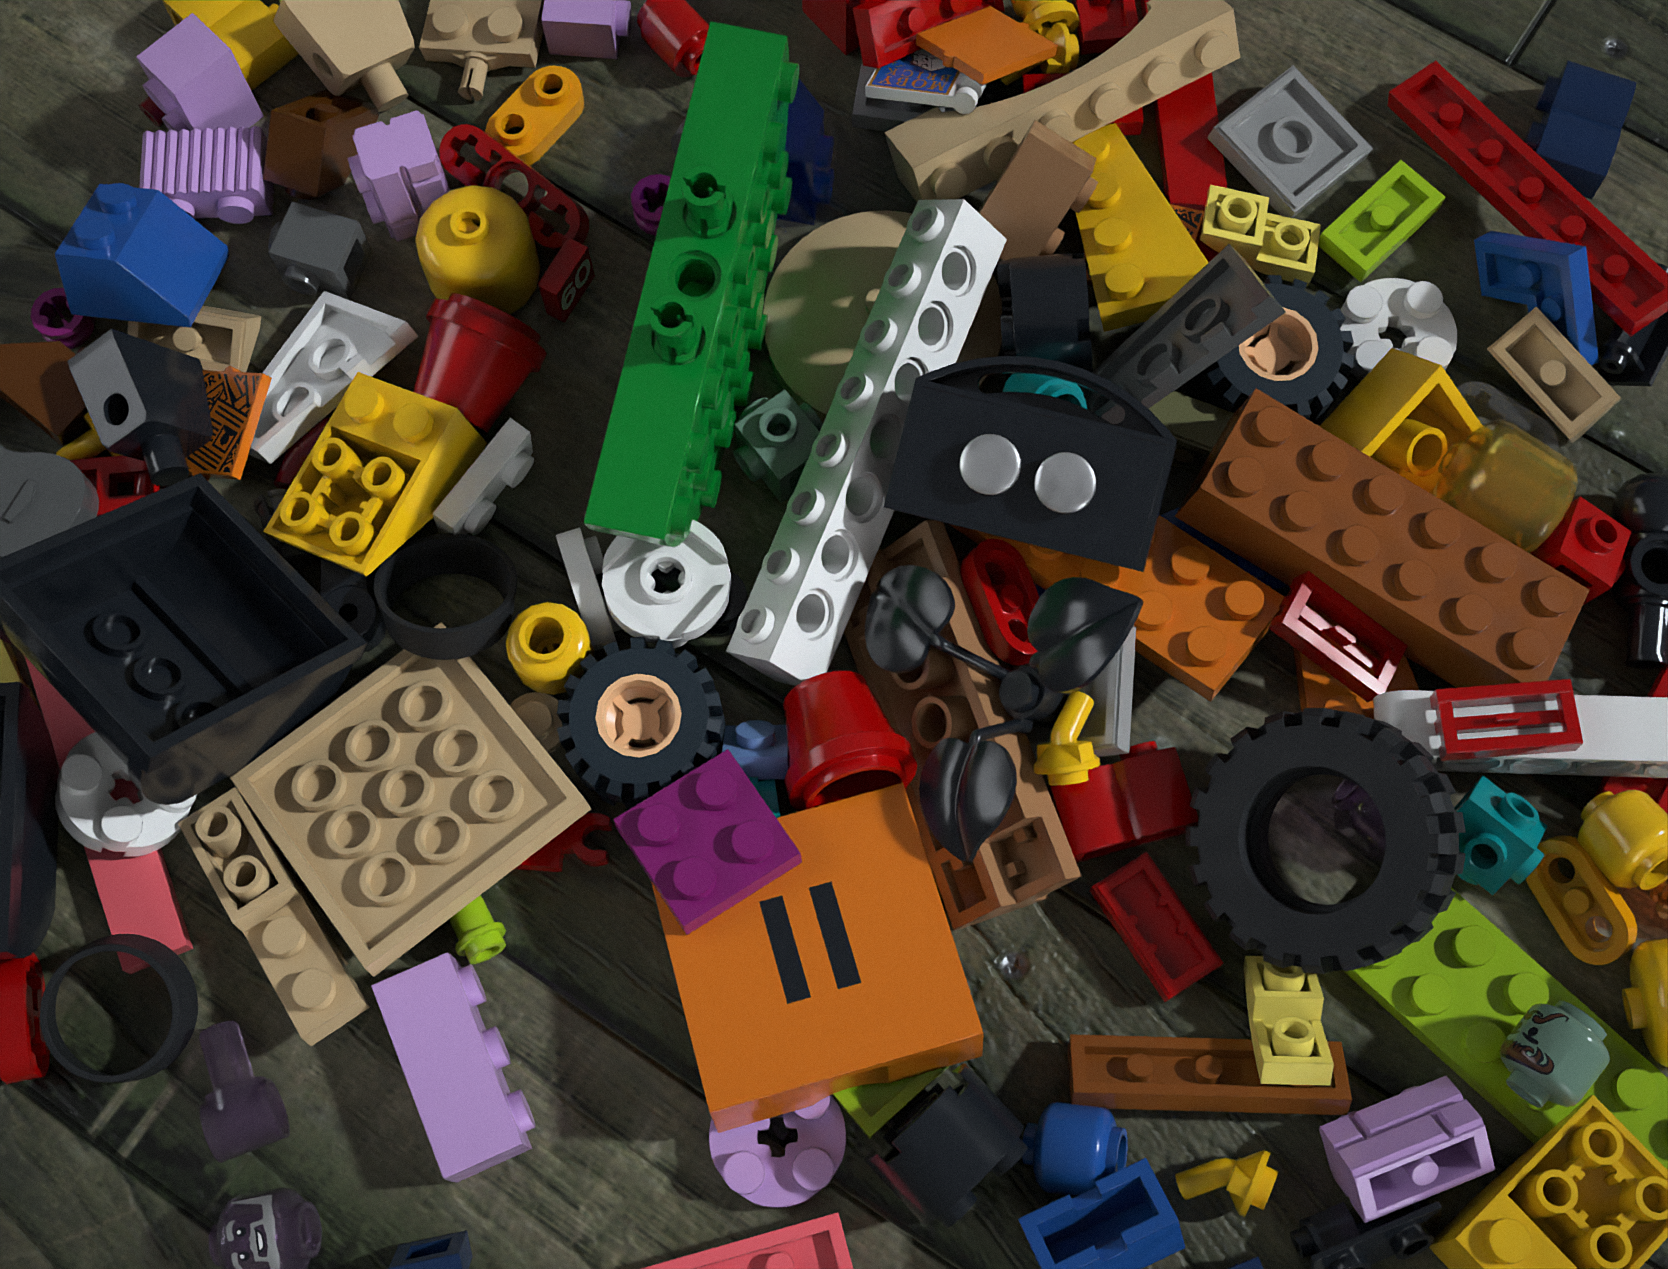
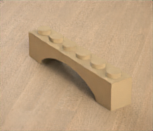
[884,0,1240,202]

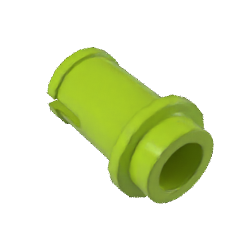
[449,895,506,964]

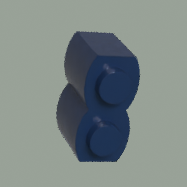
[1523,60,1637,199]

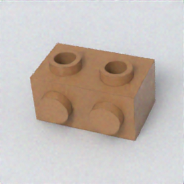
[977,120,1098,260]

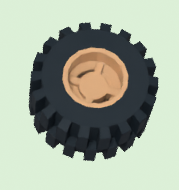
[1188,275,1354,425]
[557,637,726,810]

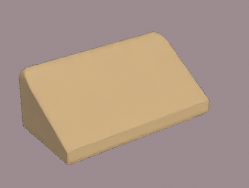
[128,305,261,372]
[1487,307,1621,443]

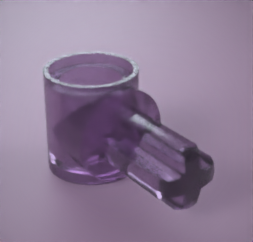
[199,1021,290,1163]

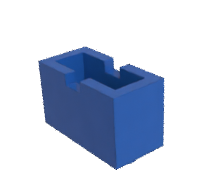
[1018,1158,1185,1269]

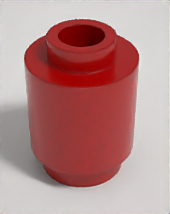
[637,0,709,77]

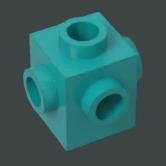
[1454,775,1547,895]

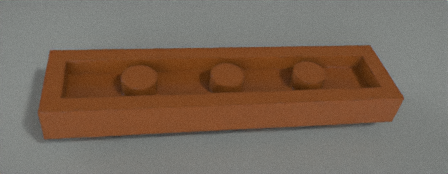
[1068,1034,1352,1115]

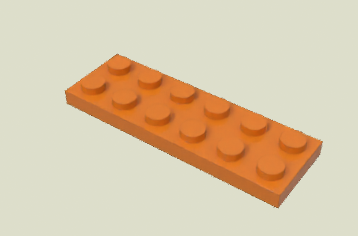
[949,515,1284,702]

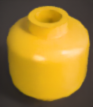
[505,602,595,695]
[1577,790,1668,890]

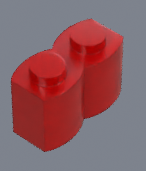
[1047,741,1199,863]

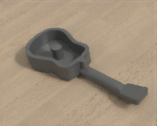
[0,445,99,558]

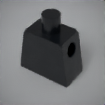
[68,329,213,486]

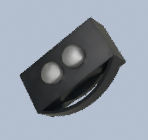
[884,356,1177,572]

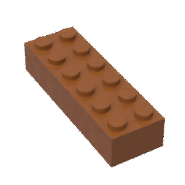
[1175,388,1589,688]

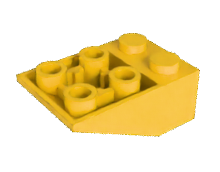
[263,372,487,576]
[1429,1095,1668,1269]

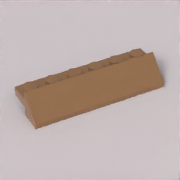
[844,520,1082,930]

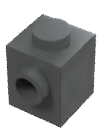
[268,202,372,300]

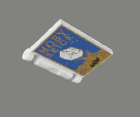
[865,49,987,114]

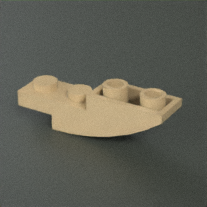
[178,787,370,1046]

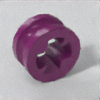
[631,174,671,236]
[30,288,95,349]

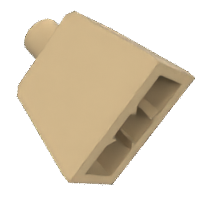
[273,0,415,112]

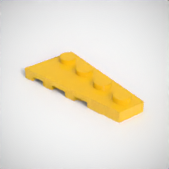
[1071,123,1209,332]

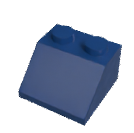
[55,183,229,328]

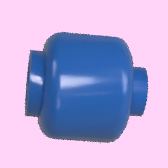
[1022,1102,1128,1197]

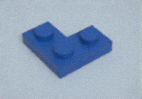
[1474,231,1599,366]

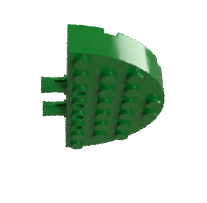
[583,21,799,548]

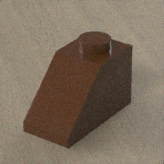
[263,89,379,200]
[0,341,88,447]

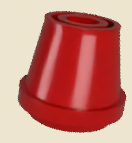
[413,293,547,435]
[783,671,917,812]

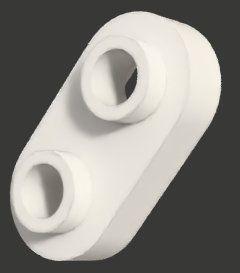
[556,527,622,652]

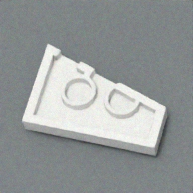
[249,291,418,464]

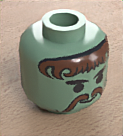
[1499,1000,1610,1108]

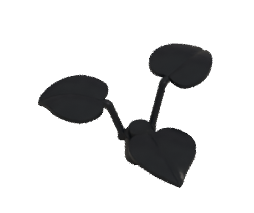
[865,565,1144,863]

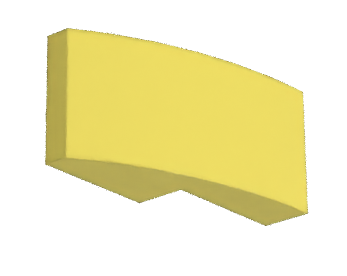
[1200,185,1321,286]
[1243,956,1334,1086]

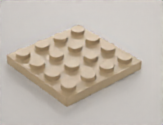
[230,622,591,977]

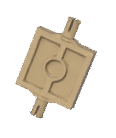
[419,0,544,101]

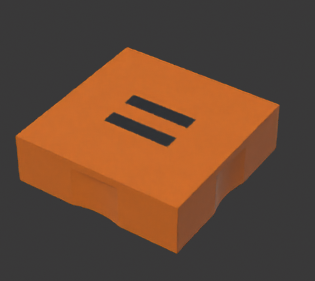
[651,783,984,1133]

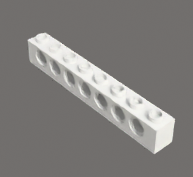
[726,199,1007,686]

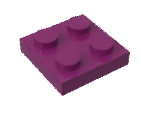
[613,749,802,935]

